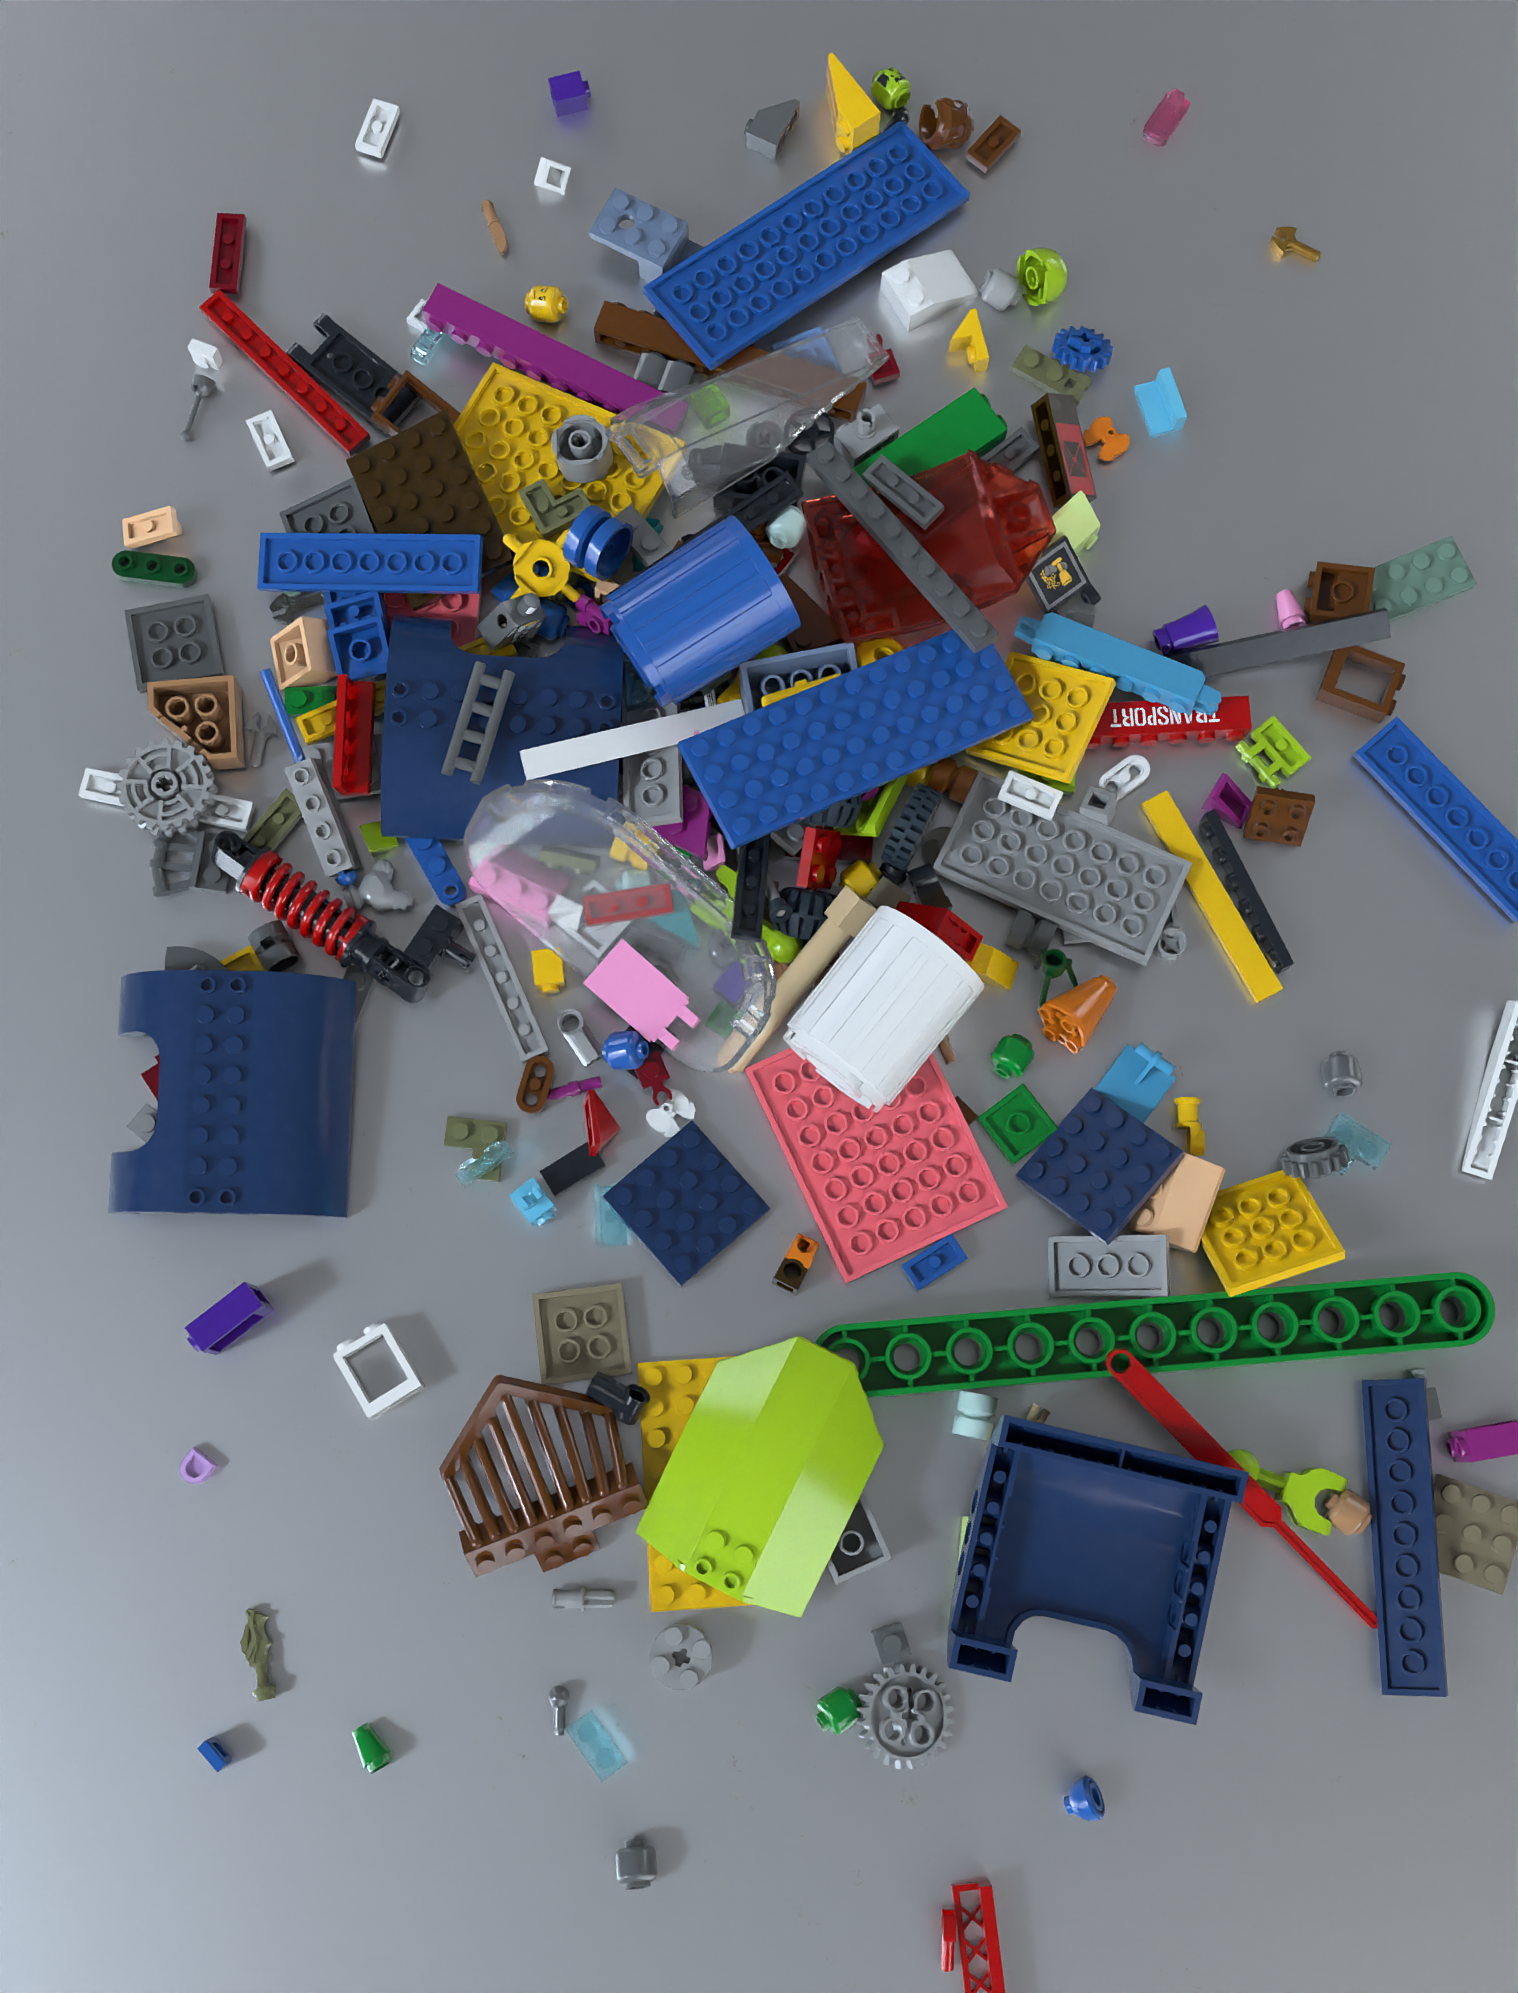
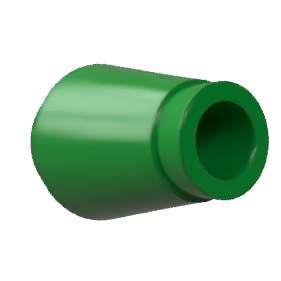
[352,1723,392,1774]

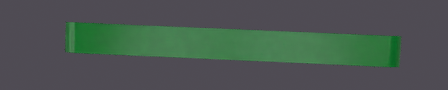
[815,1272,1495,1399]

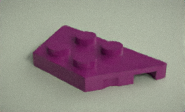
[616,784,713,861]

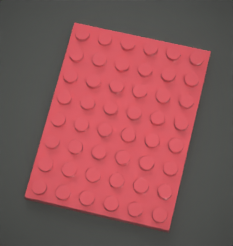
[745,1047,1008,1284]

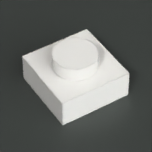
[188,338,223,370]

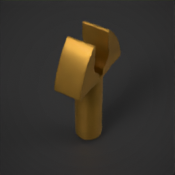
[1269,227,1321,262]

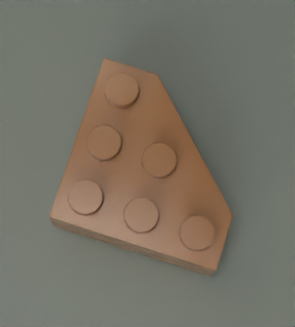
[147,675,245,770]

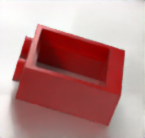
[895,901,983,962]

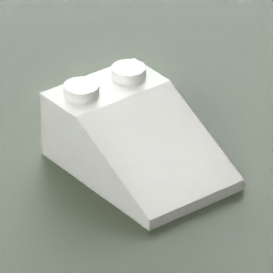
[880,249,979,332]

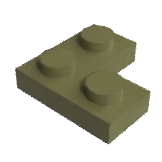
[518,479,591,539]
[444,1116,508,1183]

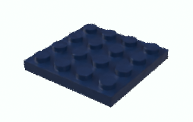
[1016,1087,1185,1246]
[602,1120,771,1288]

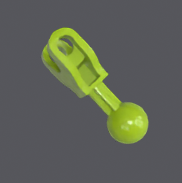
[689,865,804,964]
[1228,1449,1348,1536]

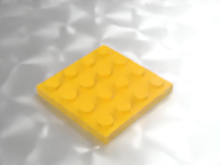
[965,651,1116,784]
[1200,1170,1345,1297]

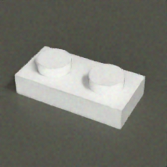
[355,98,400,158]
[245,410,294,472]
[998,770,1063,821]

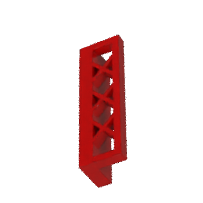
[332,674,376,796]
[951,1880,1006,1993]

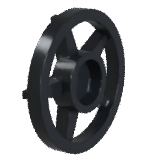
[783,407,835,456]

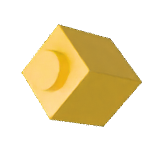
[531,947,566,994]

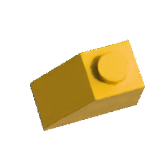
[965,943,1019,991]

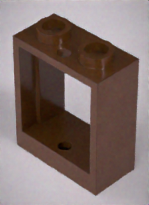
[370,370,461,436]
[1315,645,1406,723]

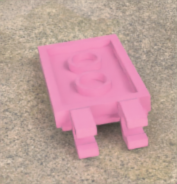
[583,939,701,1051]

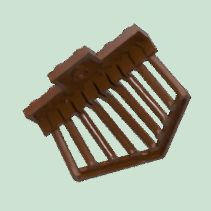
[439,1375,648,1577]

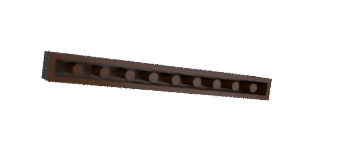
[594,301,867,423]

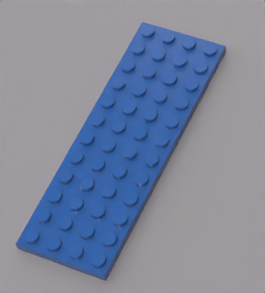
[643,120,970,371]
[677,629,1034,850]

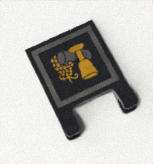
[1019,535,1101,615]

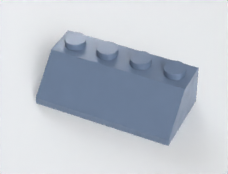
[739,642,858,714]

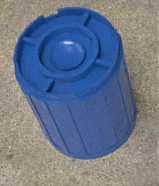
[599,515,801,708]

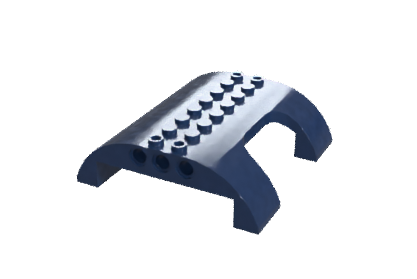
[381,615,623,848]
[108,970,357,1218]
[947,1414,1249,1725]

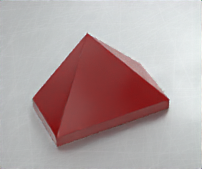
[583,1090,621,1156]

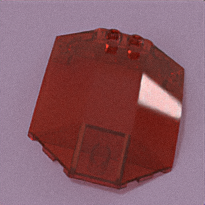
[801,449,1056,644]

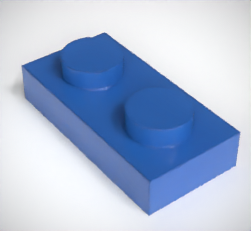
[901,1234,968,1292]

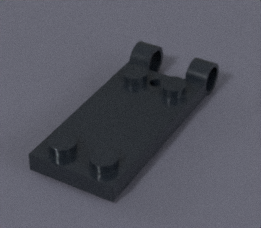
[285,313,421,436]

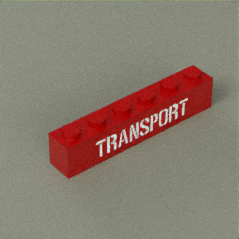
[1086,696,1252,749]

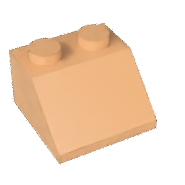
[270,616,337,692]

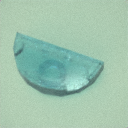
[623,658,653,712]

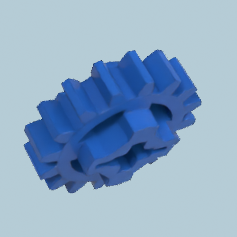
[1052,326,1113,372]

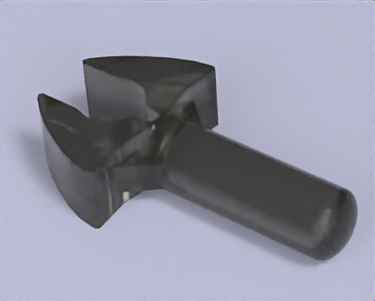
[269,593,324,625]

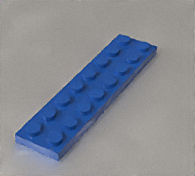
[257,533,483,594]
[1353,716,1518,923]

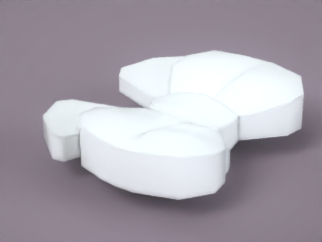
[646,1088,696,1138]

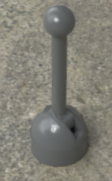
[180,374,216,441]

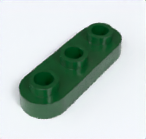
[112,550,198,588]

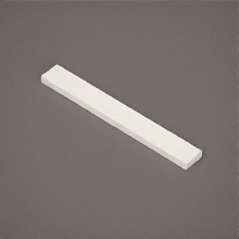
[519,699,745,780]

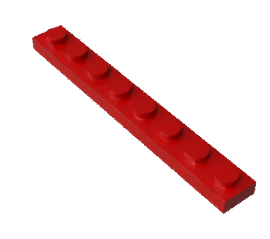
[199,289,371,456]

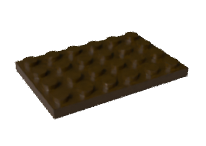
[346,409,514,612]

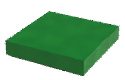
[976,1083,1058,1166]

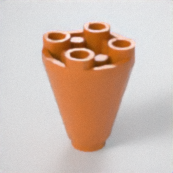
[1038,975,1117,1053]

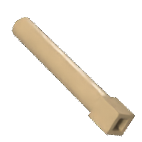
[718,885,877,1073]

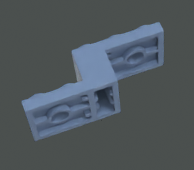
[589,188,704,283]

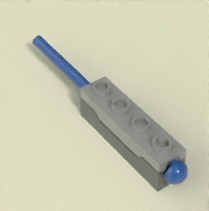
[260,668,363,886]

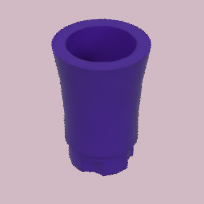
[1152,605,1219,655]

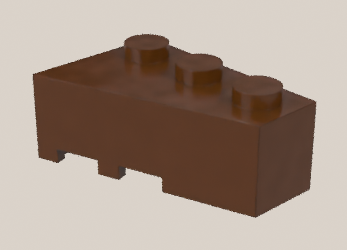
[778,573,848,654]

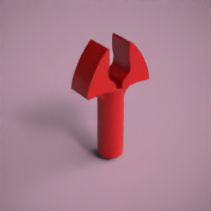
[941,1909,956,1972]

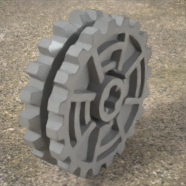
[117,739,217,837]

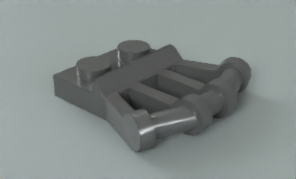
[149,827,231,897]

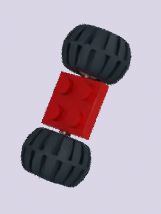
[771,795,862,940]

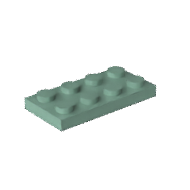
[1369,535,1477,623]

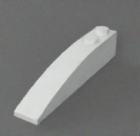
[1461,1000,1518,1180]

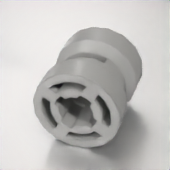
[1153,928,1187,963]

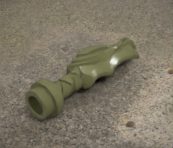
[240,1608,277,1702]

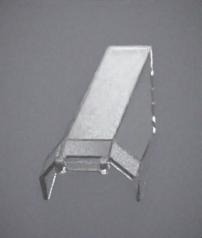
[605,317,890,519]

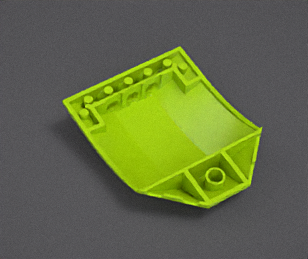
[636,1335,885,1618]

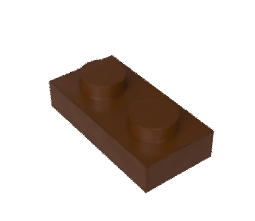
[965,115,1021,173]

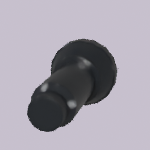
[879,107,910,134]

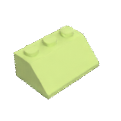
[1014,490,1101,577]

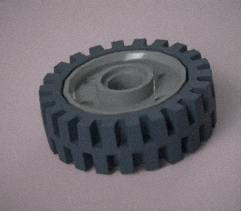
[881,782,943,871]

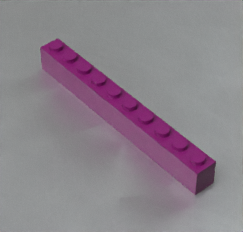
[423,283,688,439]

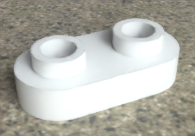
[1097,755,1150,801]

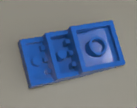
[324,592,390,682]

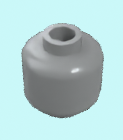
[979,268,1021,311]

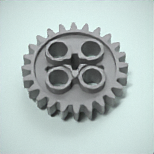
[855,1663,955,1769]

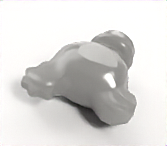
[342,859,414,911]

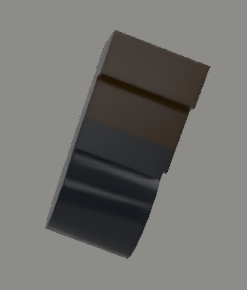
[907,863,952,911]

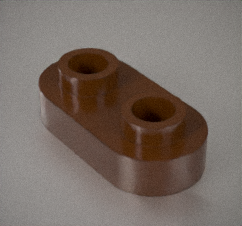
[516,1056,555,1115]

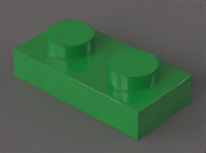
[285,686,337,718]

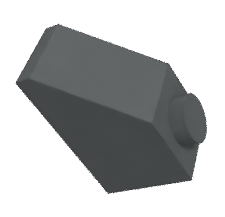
[744,99,800,160]

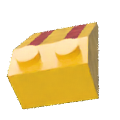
[826,52,881,155]

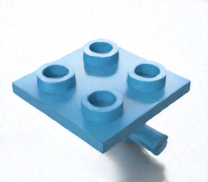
[1095,1042,1176,1123]

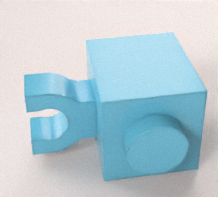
[509,1177,557,1226]

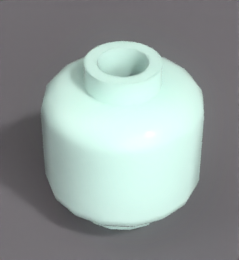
[765,505,807,549]

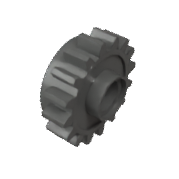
[1281,1137,1350,1179]

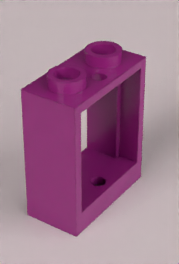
[1446,1419,1518,1462]

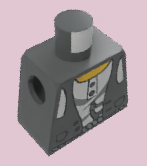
[477,593,546,651]

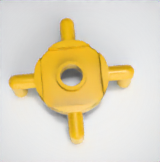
[503,527,585,602]

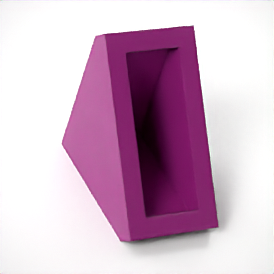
[1201,773,1252,829]

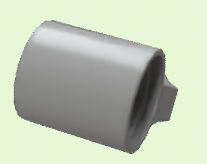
[557,1009,603,1068]

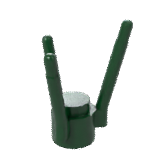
[1034,949,1078,1015]

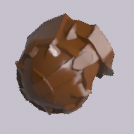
[919,97,974,150]

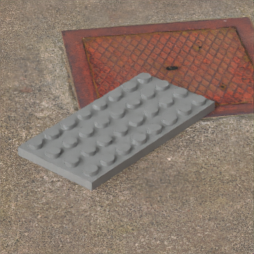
[933,770,1192,967]

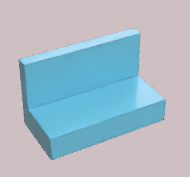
[1134,367,1188,437]

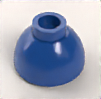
[1064,1775,1105,1821]

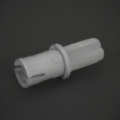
[552,1586,615,1612]

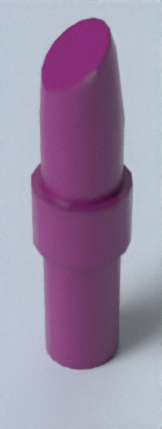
[548,1076,602,1100]

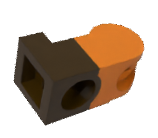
[772,1233,820,1296]

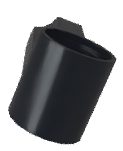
[585,1371,650,1425]

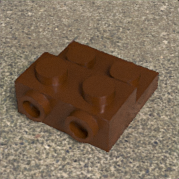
[1304,561,1375,623]

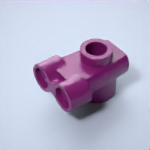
[575,594,613,635]

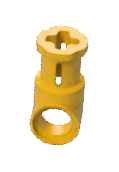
[1174,1097,1205,1156]

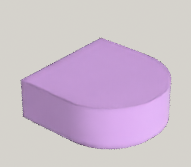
[180,1447,219,1484]

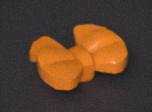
[1083,416,1130,461]

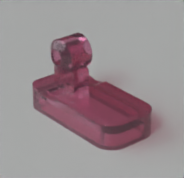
[1142,88,1190,147]

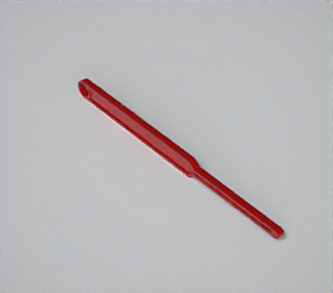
[1106,1348,1378,1629]

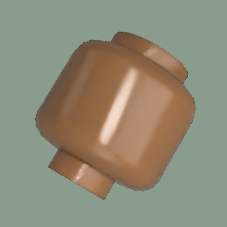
[1324,1489,1372,1535]

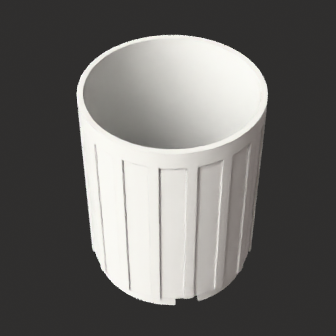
[783,906,984,1113]

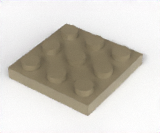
[532,1283,633,1385]
[1433,1474,1518,1595]

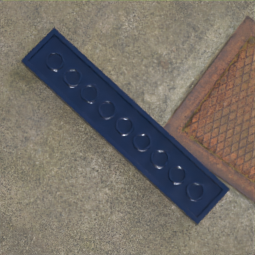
[1362,1378,1448,1697]

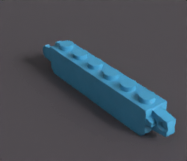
[1014,612,1222,716]

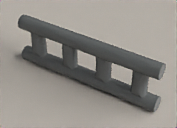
[441,661,515,785]

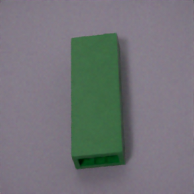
[853,387,1008,515]

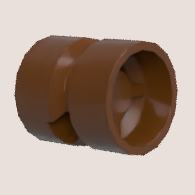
[927,757,979,804]

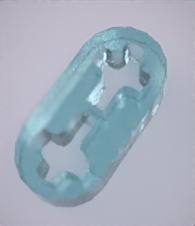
[410,327,449,366]

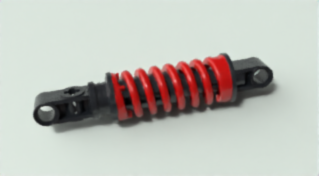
[211,831,430,1003]

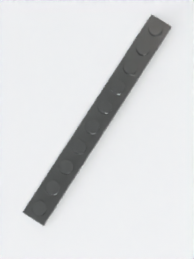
[806,442,999,653]

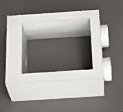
[332,1322,426,1419]

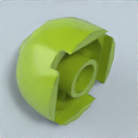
[1016,247,1068,306]

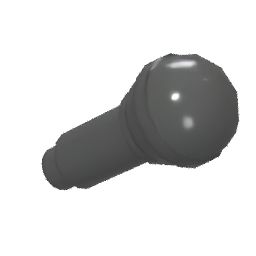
[548,1686,570,1736]

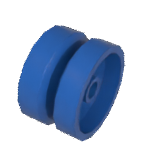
[563,504,634,581]

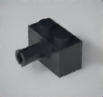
[403,904,476,975]

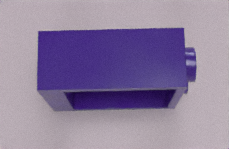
[185,1281,275,1355]

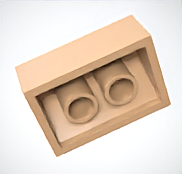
[1129,1152,1226,1253]

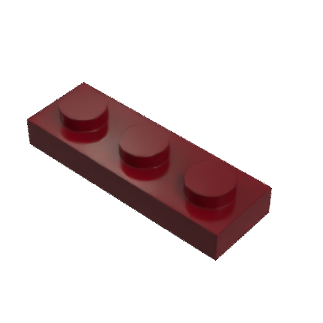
[209,213,247,295]

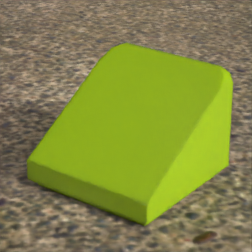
[359,821,399,856]

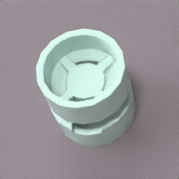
[952,1391,998,1441]

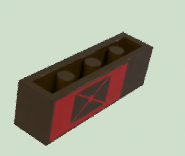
[1030,393,1097,509]

